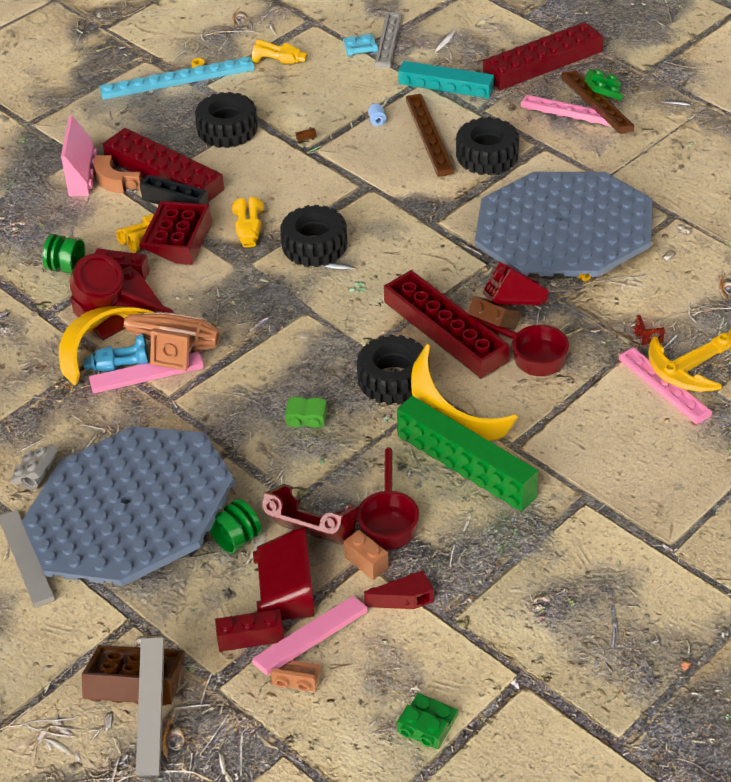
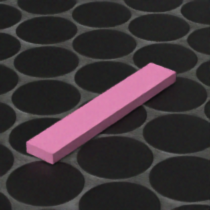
[619,347,712,424]
[89,351,203,394]
[253,596,367,675]

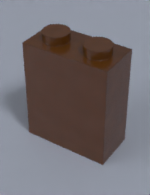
[467,296,522,329]

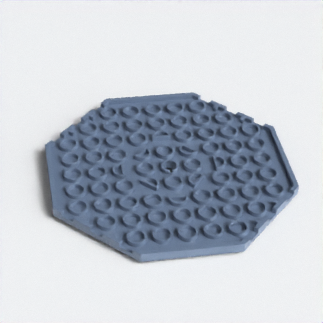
[475,172,652,277]
[22,426,235,586]

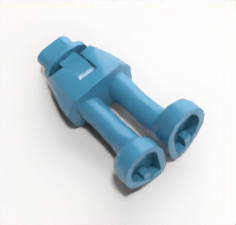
[83,334,149,372]

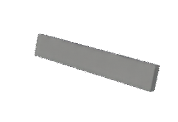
[375,12,402,68]
[0,510,55,608]
[136,638,165,777]

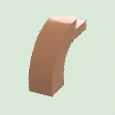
[94,155,142,193]

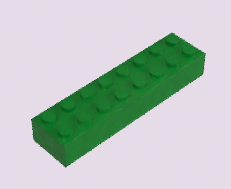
[397,396,538,512]

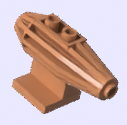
[124,313,220,371]

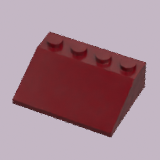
[139,201,213,265]
[70,265,162,341]

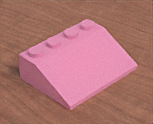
[61,116,98,196]

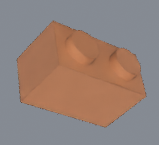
[344,530,389,580]

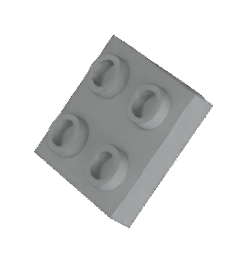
[10,444,58,490]

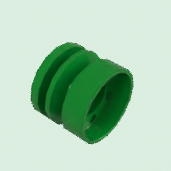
[43,234,85,274]
[210,498,262,554]

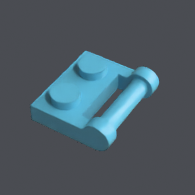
[343,34,378,57]

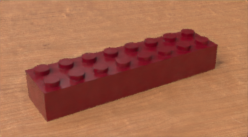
[483,22,604,91]
[102,128,224,202]
[384,270,509,379]

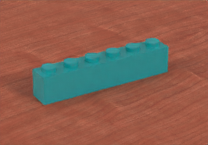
[398,61,494,99]

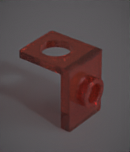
[634,315,665,345]

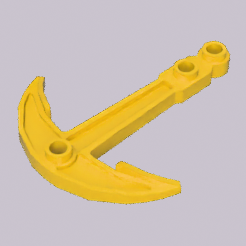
[648,329,731,391]

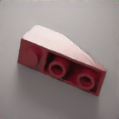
[364,570,434,609]

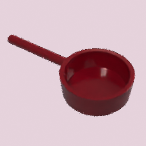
[69,254,174,314]
[471,315,569,376]
[357,447,419,550]

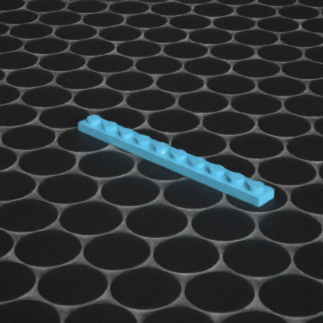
[99,57,254,100]

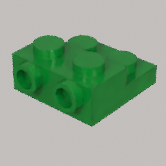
[584,69,624,101]
[397,693,458,749]

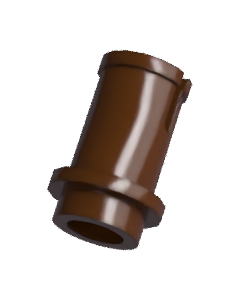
[295,127,317,142]

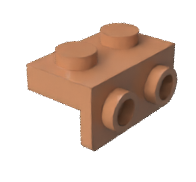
[271,660,322,692]

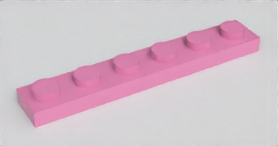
[521,95,611,126]

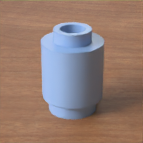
[368,103,386,126]

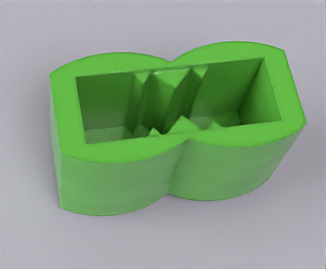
[285,397,327,428]

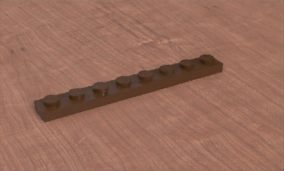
[561,70,634,134]
[406,94,454,177]

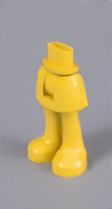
[252,39,307,64]
[232,197,264,248]
[116,214,154,253]

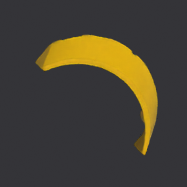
[59,306,155,386]
[411,344,518,441]

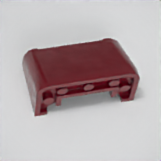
[483,261,549,306]
[263,484,359,545]
[253,528,314,620]

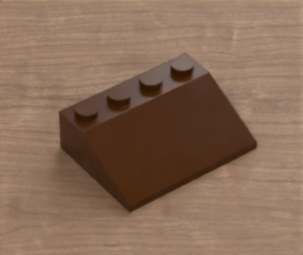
[82,645,184,706]

